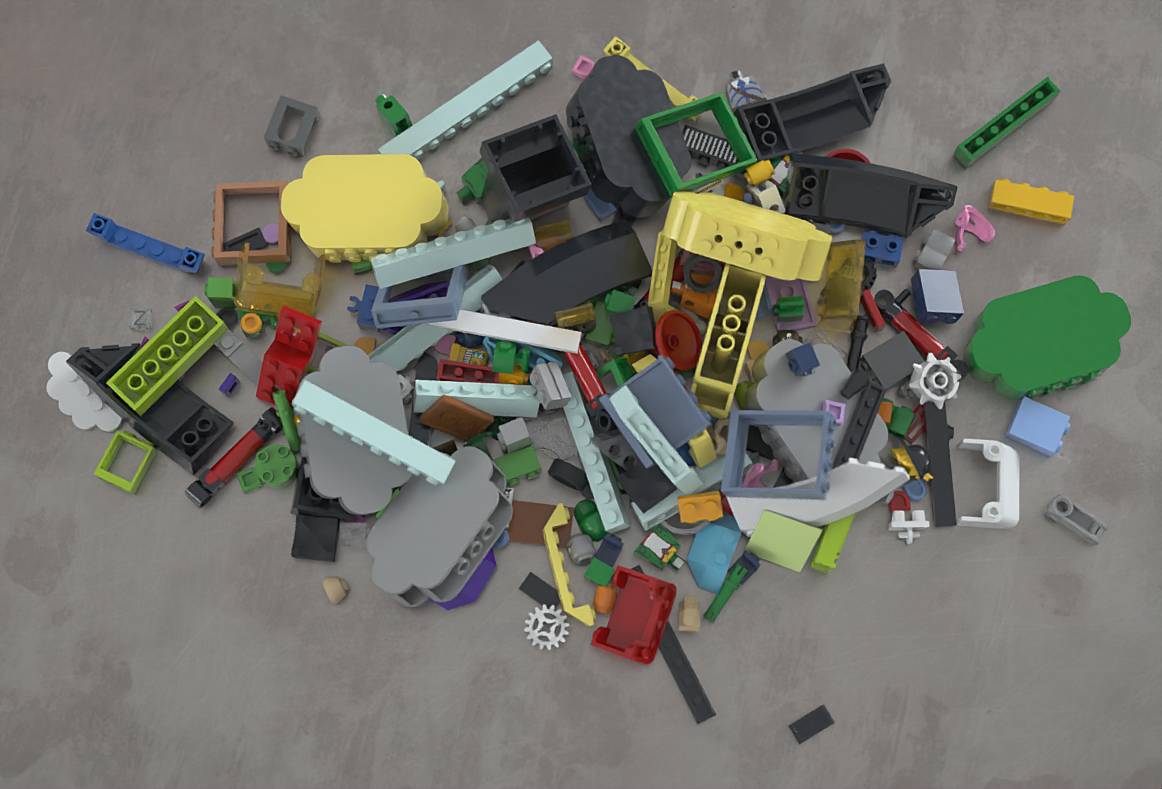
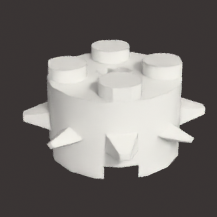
[909,353,961,409]

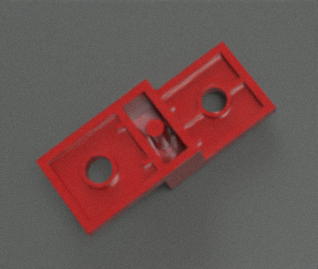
[256,305,322,413]

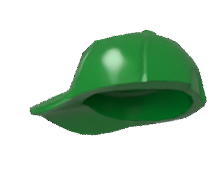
[574,499,610,542]

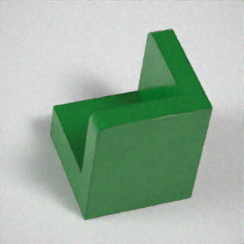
[584,557,616,587]

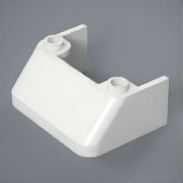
[955,439,1020,529]

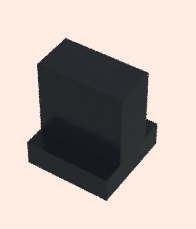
[479,114,592,223]

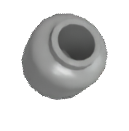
[566,533,596,565]

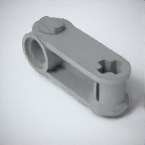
[1047,493,1109,545]

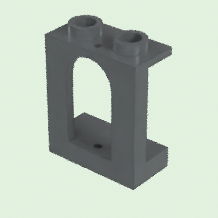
[264,95,320,156]

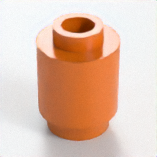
[593,584,617,615]

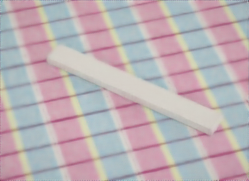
[422,310,582,354]

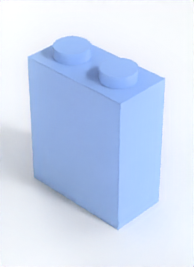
[1005,396,1070,457]

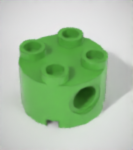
[255,444,299,489]

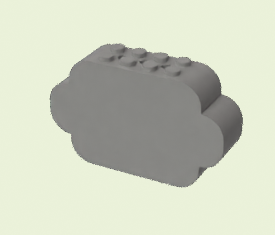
[744,339,888,483]
[294,346,412,515]
[367,447,513,607]

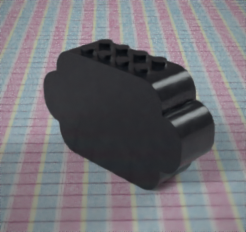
[566,55,691,218]

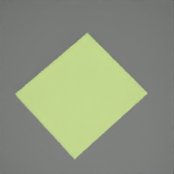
[744,509,822,572]

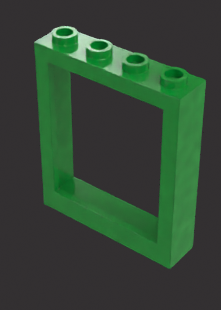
[635,92,758,197]

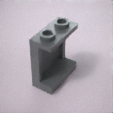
[860,331,924,389]

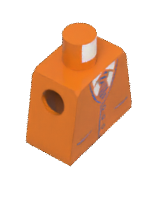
[670,273,718,319]

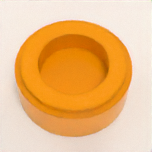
[240,313,262,334]

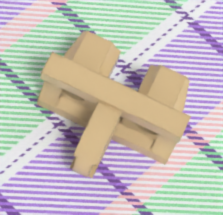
[706,418,730,455]
[679,595,700,632]

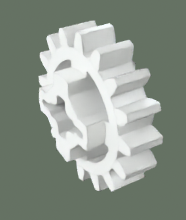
[524,605,570,650]

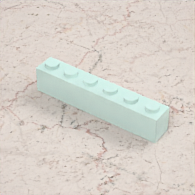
[413,380,540,417]
[631,454,753,531]

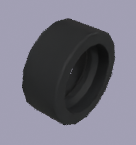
[683,253,723,293]
[548,458,588,491]

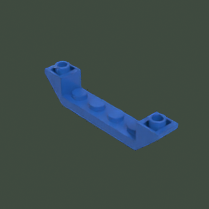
[86,213,205,273]

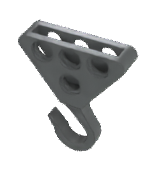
[592,428,641,471]

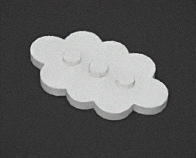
[46,352,123,432]

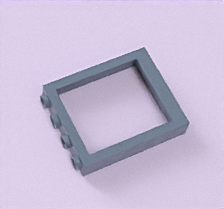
[371,263,470,329]
[721,410,837,500]

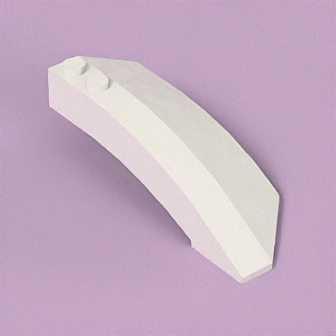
[726,458,909,538]

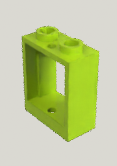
[94,430,158,495]

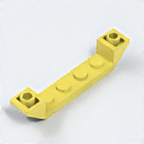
[603,36,702,122]
[648,230,677,325]
[633,354,717,469]
[542,503,596,627]

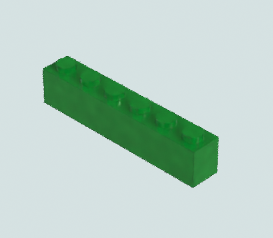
[953,76,1061,168]

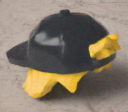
[890,435,933,481]

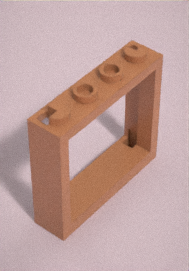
[211,181,290,265]

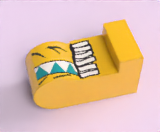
[449,343,489,366]

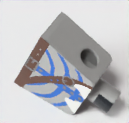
[725,70,767,113]

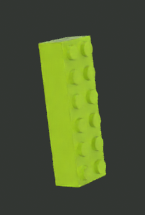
[106,296,228,416]

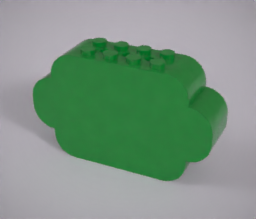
[963,275,1131,400]

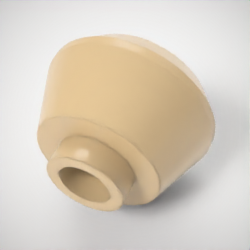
[323,576,349,604]

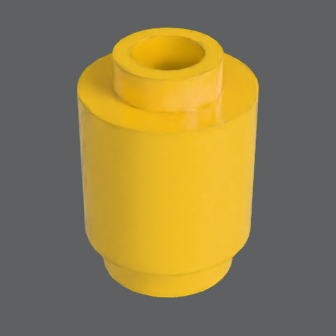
[744,160,775,186]

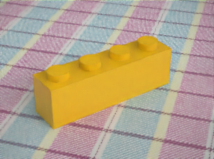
[988,179,1075,224]

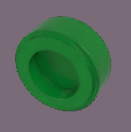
[266,262,287,274]

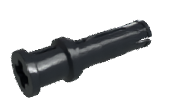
[847,315,871,373]

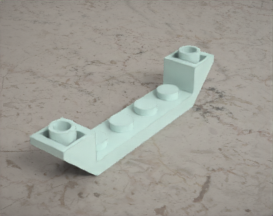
[609,385,705,495]

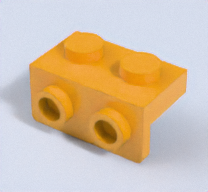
[678,491,723,523]

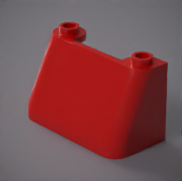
[590,565,677,664]

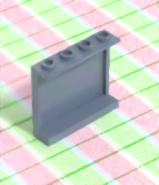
[599,355,711,468]

